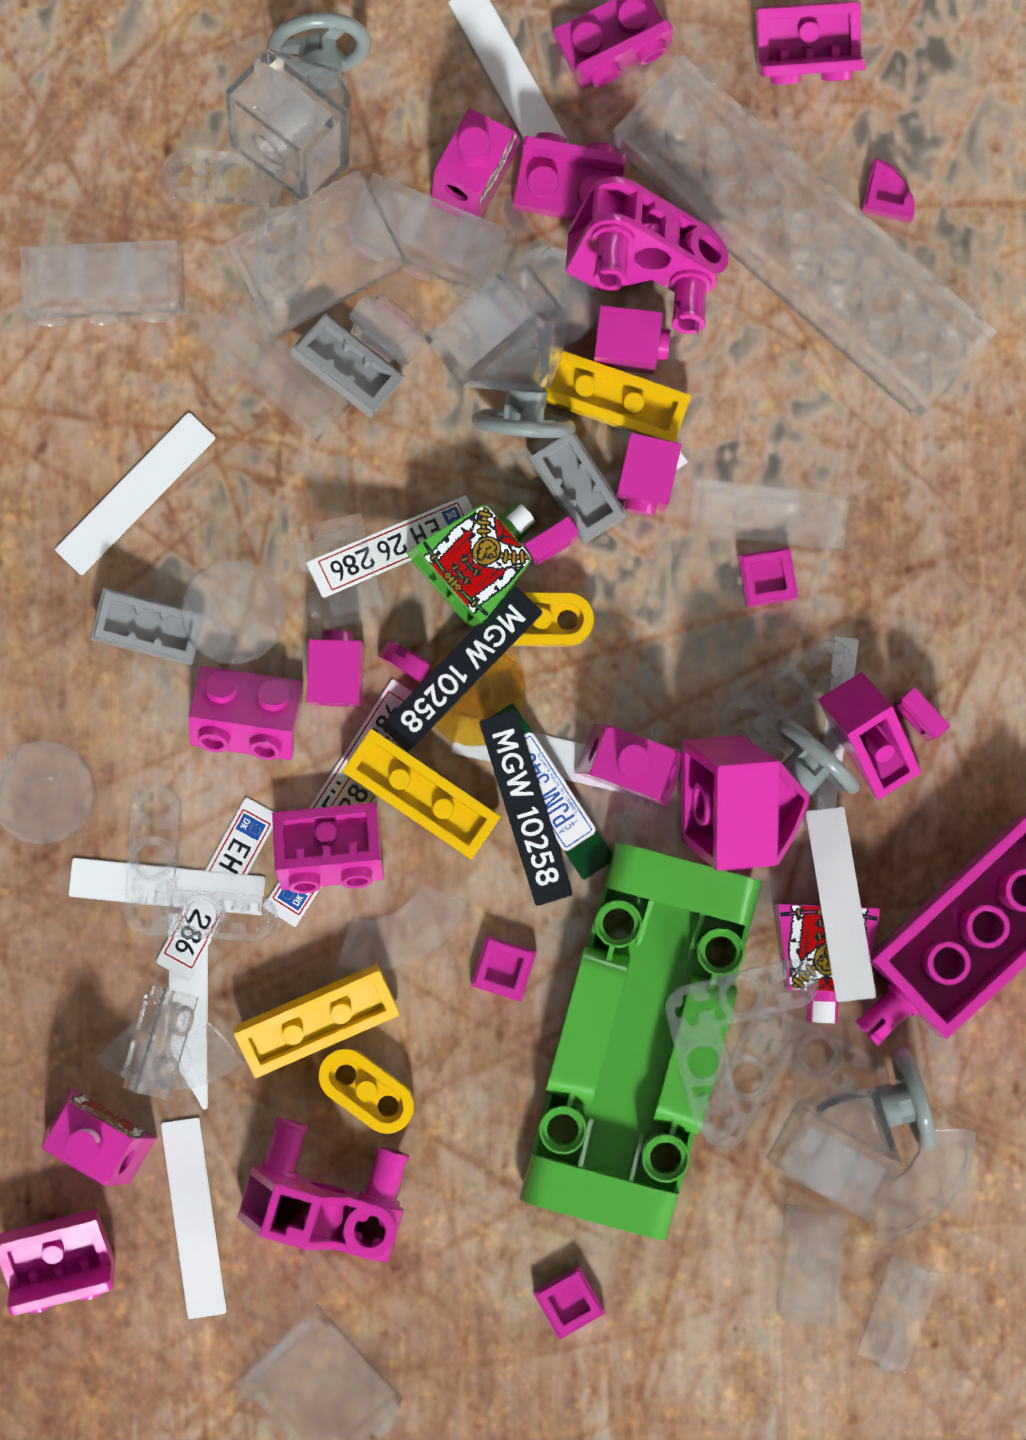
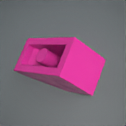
[818,672,922,800]

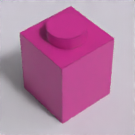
[594,305,671,374]
[616,433,682,517]
[306,630,365,707]

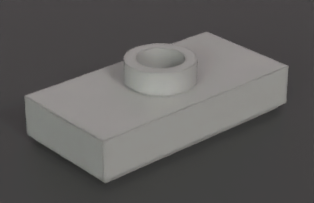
[290,312,405,419]
[528,432,627,545]
[89,588,205,665]

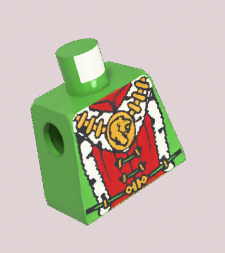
[406,502,536,628]

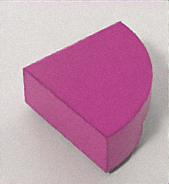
[861,158,915,223]
[378,641,431,684]

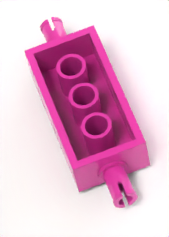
[854,815,1026,1046]

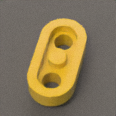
[502,592,594,647]
[319,1048,415,1134]

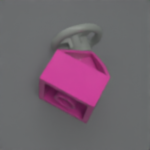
[681,717,860,871]

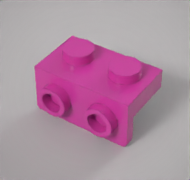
[755,0,865,85]
[188,666,304,760]
[0,1209,115,1316]

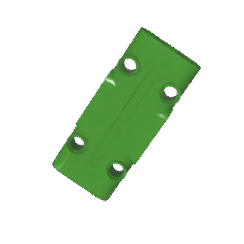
[519,841,762,1240]

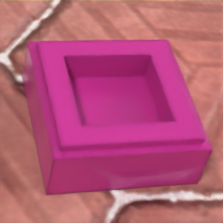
[524,516,579,566]
[737,547,799,608]
[894,687,950,741]
[471,936,537,1002]
[533,1265,605,1340]

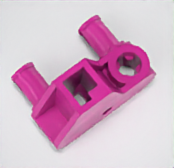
[565,176,729,334]
[237,1117,410,1262]

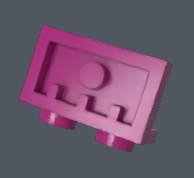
[553,0,673,89]
[513,132,627,221]
[272,802,384,894]

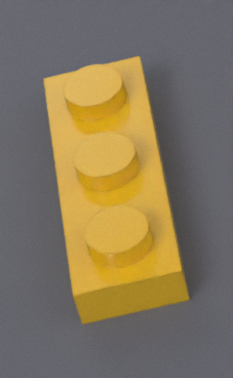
[530,344,692,442]
[342,729,501,860]
[233,963,400,1079]

